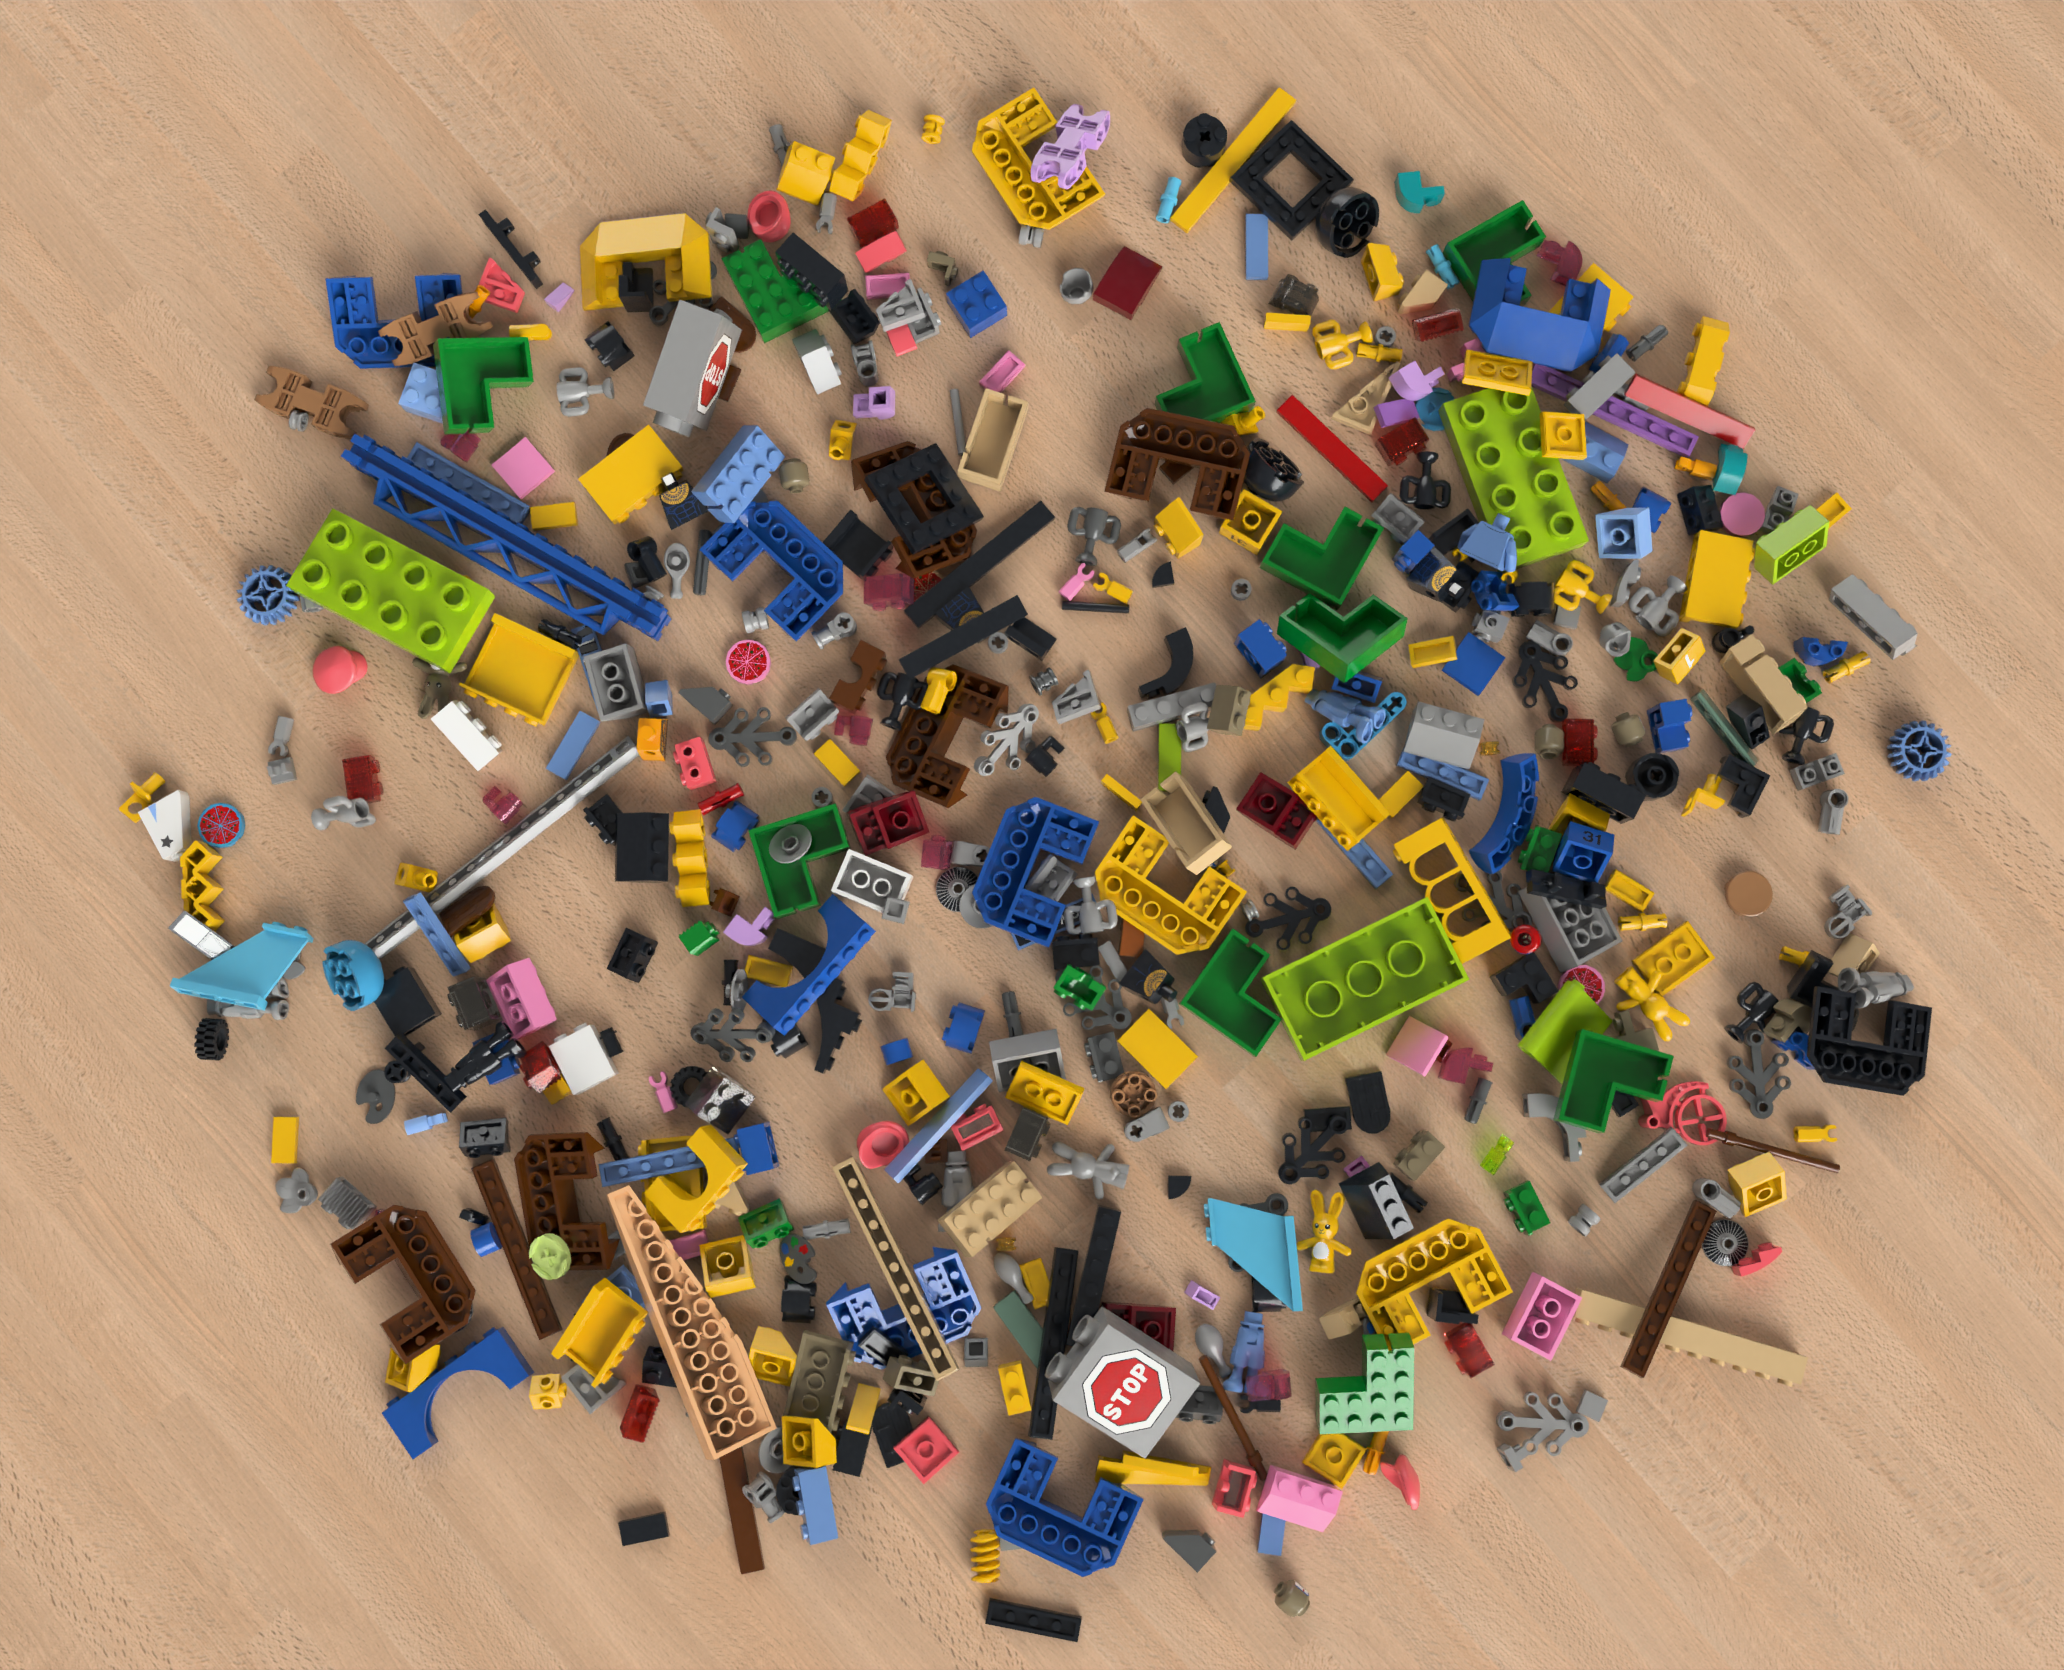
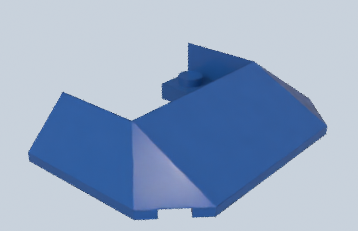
[1469,258,1611,372]
[326,273,463,369]
[699,501,843,642]
[972,797,1099,948]
[826,1247,981,1370]
[986,1438,1144,1577]

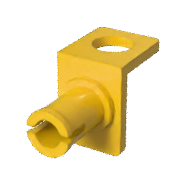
[1220,406,1265,436]
[829,420,857,460]
[119,772,166,823]
[1681,774,1725,817]
[394,863,438,893]

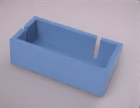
[691,425,785,523]

